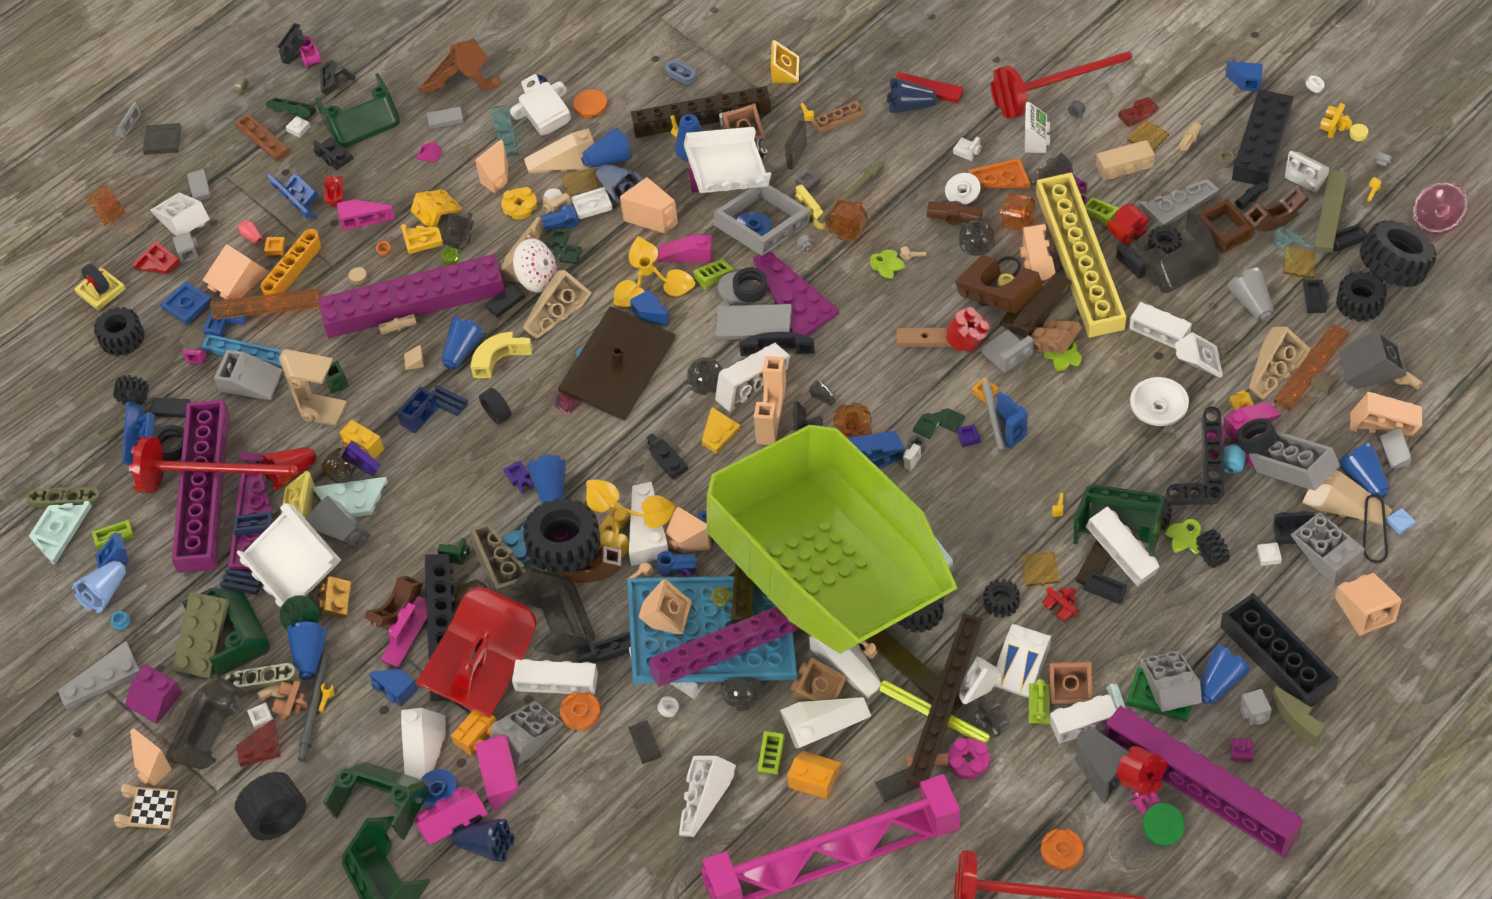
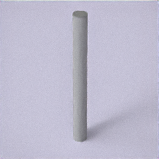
[982,380,1006,452]

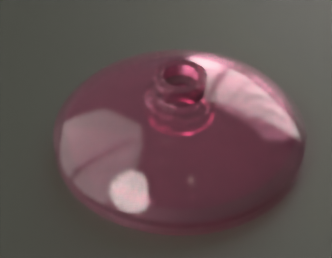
[1413,182,1469,234]

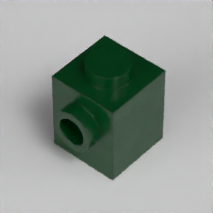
[324,360,349,394]

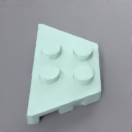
[313,477,388,517]
[29,501,92,565]

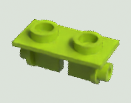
[1029,679,1050,724]

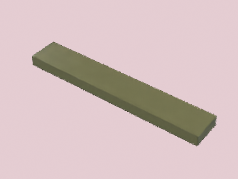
[1314,170,1348,253]

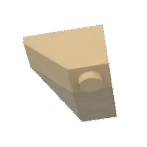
[500,217,543,283]
[522,270,592,339]
[1249,327,1311,400]
[1302,470,1393,526]

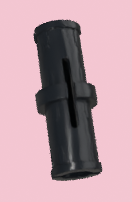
[1235,181,1268,209]

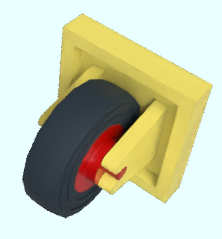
[74,264,126,311]

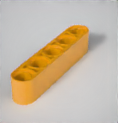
[261,229,322,303]

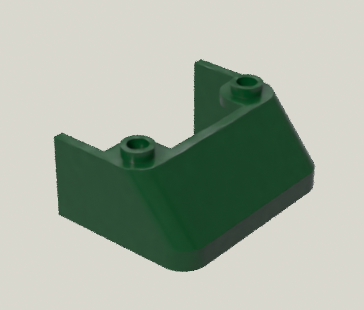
[315,73,400,148]
[1073,484,1164,556]
[182,588,270,677]
[323,762,429,840]
[342,816,430,899]

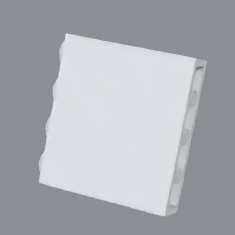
[684,127,771,193]
[236,503,341,608]

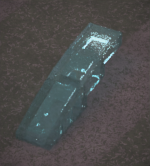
[490,104,519,158]

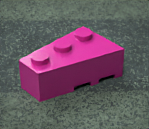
[413,787,488,845]

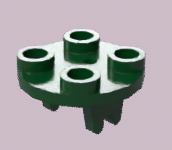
[280,595,319,631]

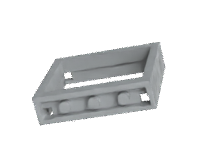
[713,185,811,256]

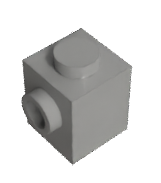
[173,232,199,264]
[1240,689,1272,725]

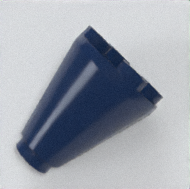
[887,78,937,113]
[452,819,515,862]

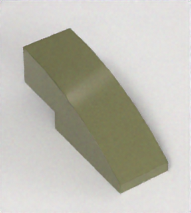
[1272,686,1326,747]

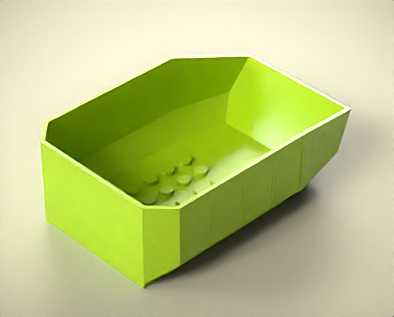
[707,425,957,654]

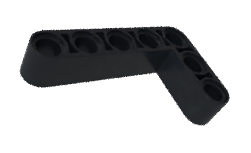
[1165,406,1225,505]

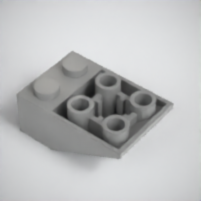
[214,350,283,400]
[1291,512,1365,584]
[1140,650,1202,712]
[489,701,564,765]

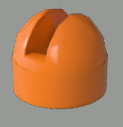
[376,241,392,257]

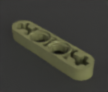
[26,487,102,508]
[224,663,299,692]

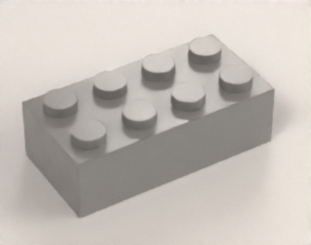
[1249,431,1340,491]

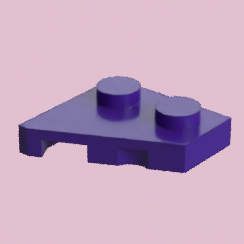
[341,441,381,476]

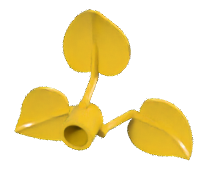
[613,236,695,308]
[586,480,675,558]

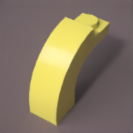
[471,332,533,378]

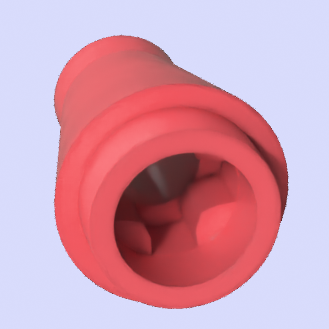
[238,220,263,245]

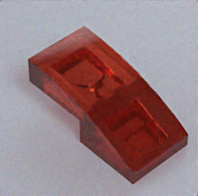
[1118,97,1159,127]

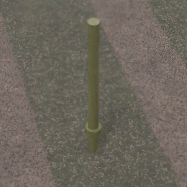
[817,161,884,223]

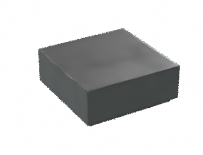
[795,170,821,192]

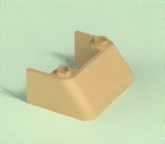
[279,349,347,426]

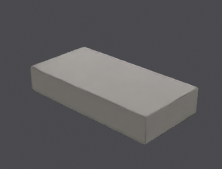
[427,106,464,129]
[187,169,211,201]

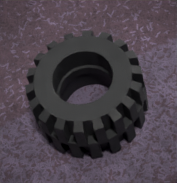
[1336,271,1387,322]
[94,307,145,356]
[897,597,944,633]

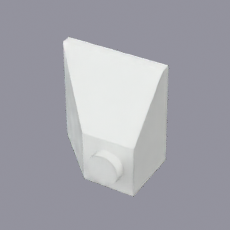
[1175,332,1223,378]
[958,656,1001,704]

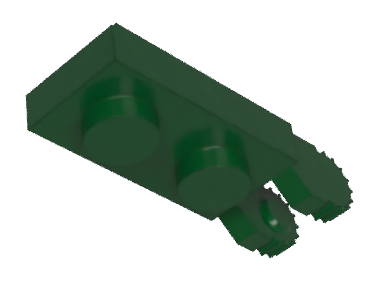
[266,97,317,118]

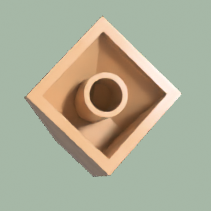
[475,140,508,193]
[665,507,712,554]
[639,579,692,634]
[130,728,172,787]

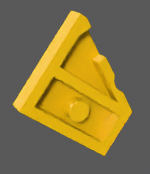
[401,224,443,254]
[702,407,741,454]

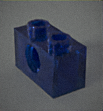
[397,387,438,433]

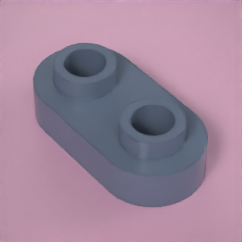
[665,60,696,84]

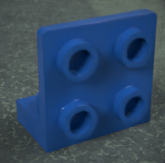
[997,392,1028,449]

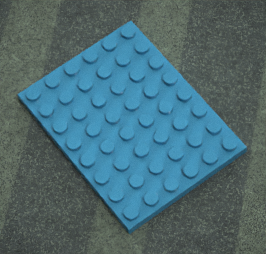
[627,576,797,684]

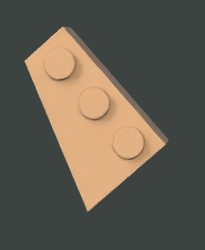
[1020,224,1055,283]
[1350,392,1422,436]

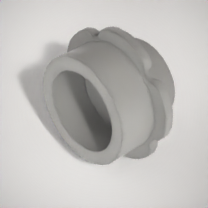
[1374,152,1392,166]
[796,235,813,251]

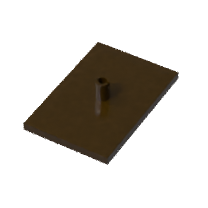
[558,306,676,420]

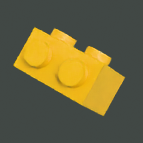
[339,420,384,459]

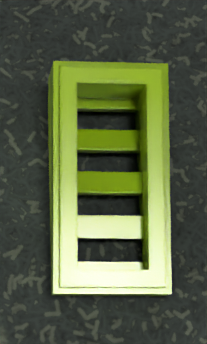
[1084,197,1120,226]
[693,259,734,289]
[757,731,785,775]

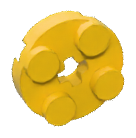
[501,187,538,220]

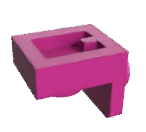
[1128,792,1162,815]

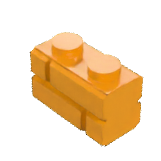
[451,710,497,756]

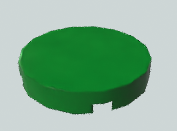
[1141,803,1185,847]

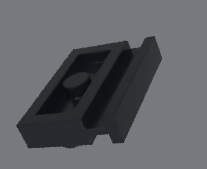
[278,23,305,64]

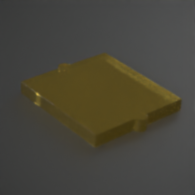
[1127,120,1169,152]
[561,168,597,198]
[1283,246,1315,279]
[1021,552,1059,587]

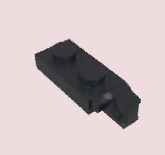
[646,433,688,479]

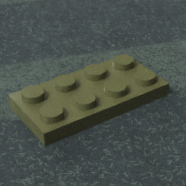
[172,592,229,678]

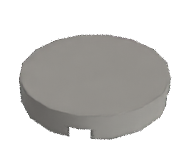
[718,272,754,304]

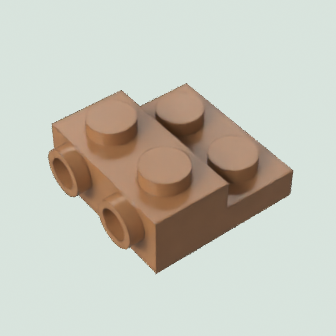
[1030,319,1081,354]
[790,657,847,702]

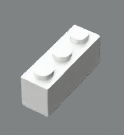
[1129,302,1192,349]
[1050,694,1116,744]

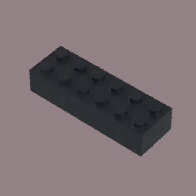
[1232,89,1294,185]
[1220,593,1339,707]

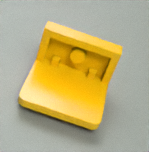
[410,189,462,228]

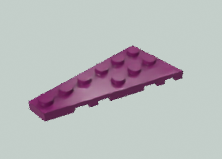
[753,251,839,337]
[228,473,275,571]

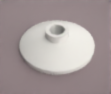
[945,173,981,205]

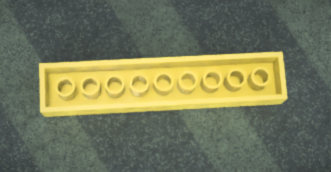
[1036,173,1126,338]

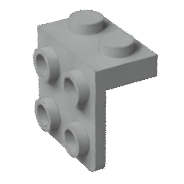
[981,330,1034,373]

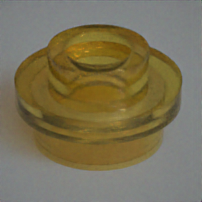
[711,587,731,606]

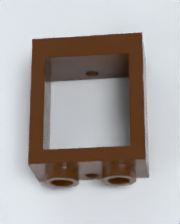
[1196,199,1254,254]

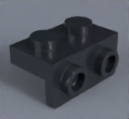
[1273,511,1315,545]

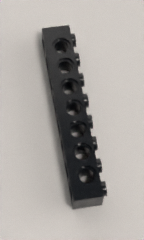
[425,554,455,701]

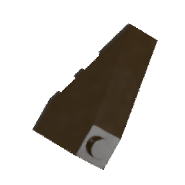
[1000,273,1072,338]

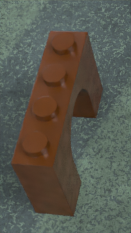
[955,254,1043,314]

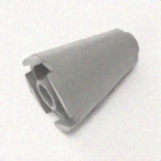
[1227,267,1274,321]

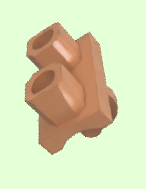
[271,680,308,721]

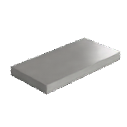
[716,304,792,340]

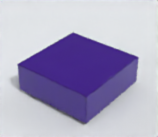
[956,424,981,448]

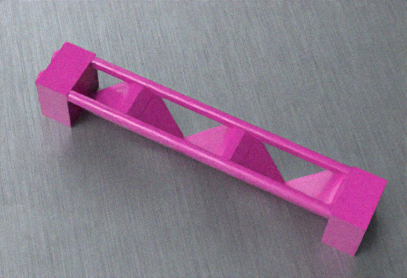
[700,774,960,899]

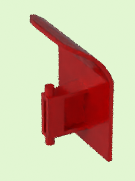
[416,587,537,718]

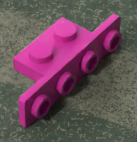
[381,596,427,669]

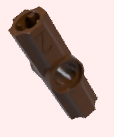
[927,201,983,225]

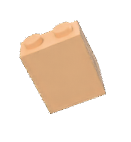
[620,178,678,233]
[203,244,269,302]
[1335,573,1402,636]

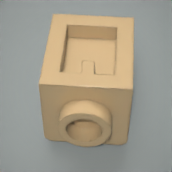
[542,192,571,214]

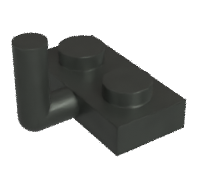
[320,59,356,95]

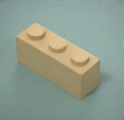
[1096,140,1155,181]

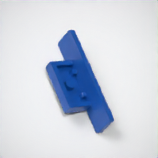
[267,173,319,219]
[122,401,155,466]

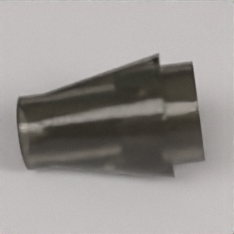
[809,380,837,406]

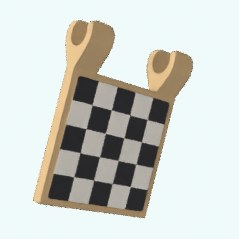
[114,784,178,829]

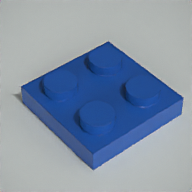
[160,282,212,325]

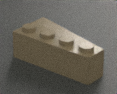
[470,523,534,598]

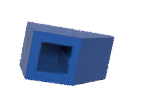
[1226,61,1263,91]
[630,289,670,326]
[369,669,418,707]

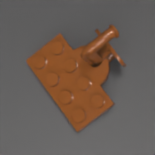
[418,38,501,94]

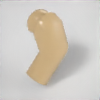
[257,685,285,701]

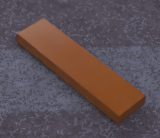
[235,114,291,162]

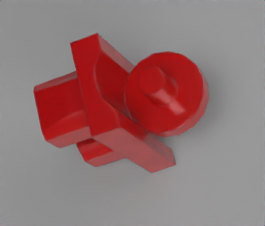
[324,175,343,208]
[1042,586,1080,623]

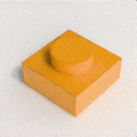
[264,237,286,255]
[971,377,998,403]

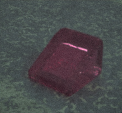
[554,393,582,415]

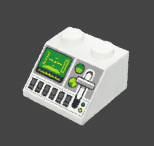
[1025,102,1050,153]

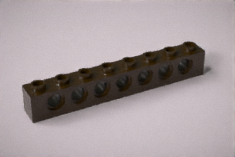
[631,86,771,138]

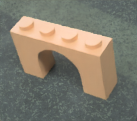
[754,356,787,445]

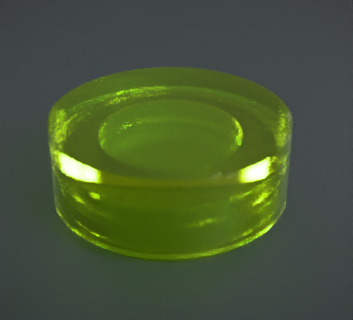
[440,248,459,265]

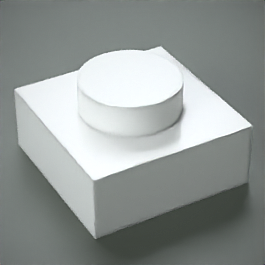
[286,116,311,138]
[903,444,921,471]
[1257,543,1282,566]

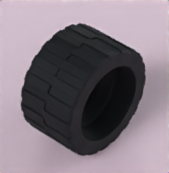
[234,772,307,841]

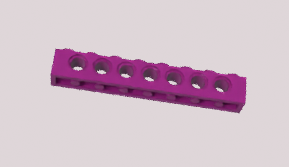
[649,606,801,687]

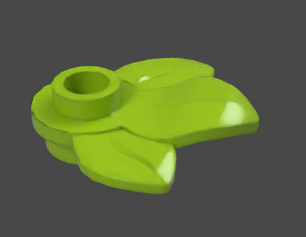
[869,250,906,279]
[1044,341,1082,371]
[1165,519,1201,555]

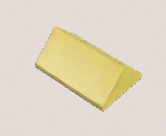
[281,471,315,518]

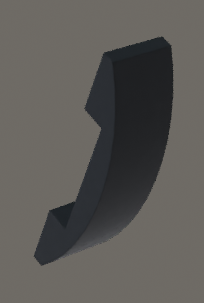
[739,332,815,356]
[572,631,631,663]

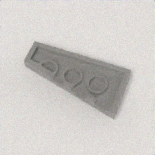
[1140,179,1219,228]
[58,641,140,709]

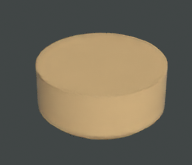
[349,267,368,285]

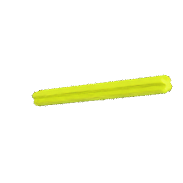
[880,680,990,744]

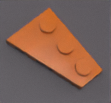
[968,158,1030,188]

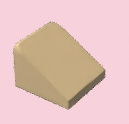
[404,345,424,370]

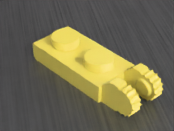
[795,185,826,230]

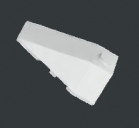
[809,636,881,699]
[780,697,871,749]
[401,708,447,779]
[679,756,736,837]

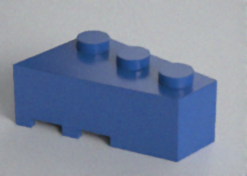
[848,431,905,468]

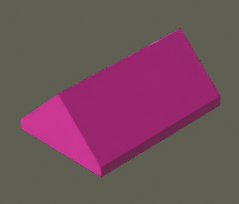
[475,735,519,811]

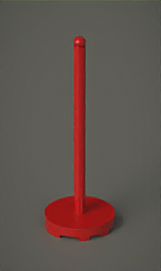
[990,51,1132,119]
[129,436,298,494]
[954,850,1146,899]

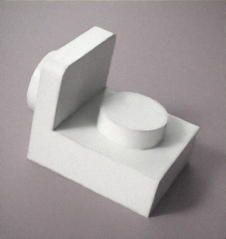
[953,137,982,161]

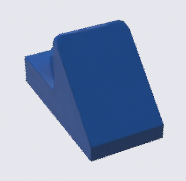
[96,533,129,569]

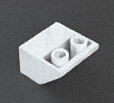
[1285,151,1330,193]

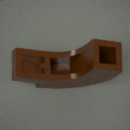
[1244,186,1309,232]
[554,545,621,583]
[364,576,423,631]

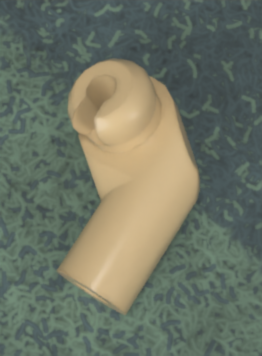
[1394,372,1423,390]

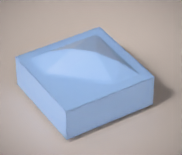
[1386,508,1416,535]

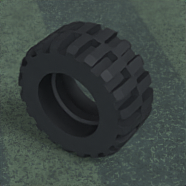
[1360,220,1437,287]
[523,498,601,574]

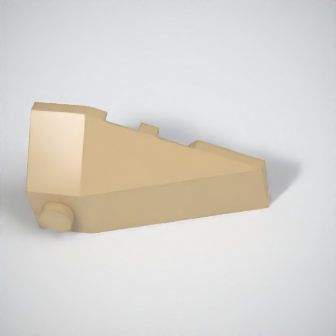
[524,128,600,173]

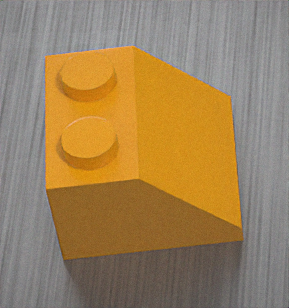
[787,751,842,800]

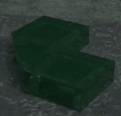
[547,228,582,264]
[913,408,965,439]

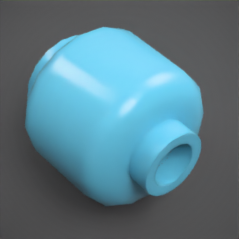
[1223,444,1246,474]

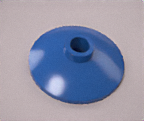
[736,212,772,236]
[421,769,457,808]

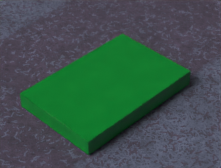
[1126,667,1192,722]

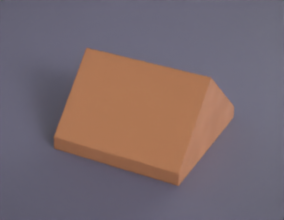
[722,104,765,139]
[1048,661,1092,704]

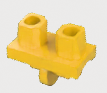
[1320,103,1352,139]

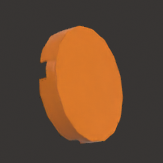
[573,89,608,119]
[560,692,601,731]
[1040,829,1084,871]

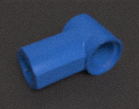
[541,205,579,231]
[657,551,696,577]

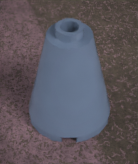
[597,164,642,204]

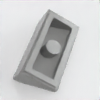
[114,102,141,138]
[1379,427,1411,469]

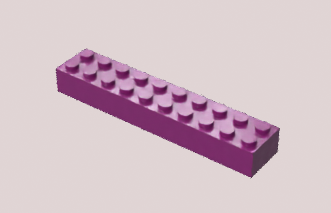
[318,254,505,339]
[172,400,229,573]
[1105,705,1303,858]

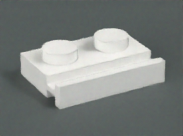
[571,187,613,220]

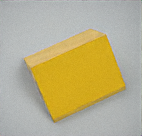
[771,40,799,84]

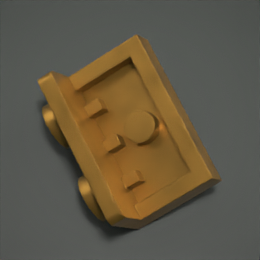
[317,576,351,619]

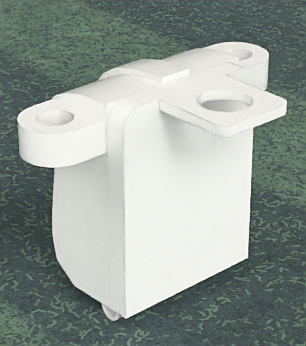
[510,74,571,136]

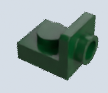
[437,538,470,565]

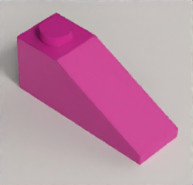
[337,200,395,230]
[658,235,713,263]
[1223,402,1281,443]

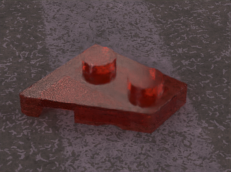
[236,720,281,767]

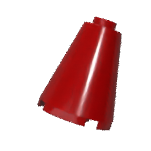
[261,447,317,490]

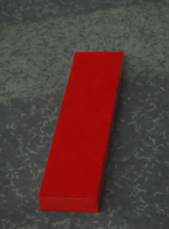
[896,72,964,104]

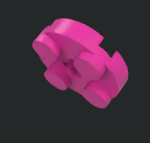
[948,738,990,780]

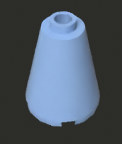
[72,561,126,613]

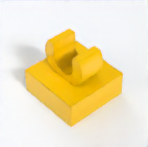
[1229,390,1254,411]

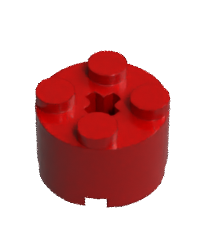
[1106,203,1149,247]
[945,307,990,353]
[1117,746,1167,795]

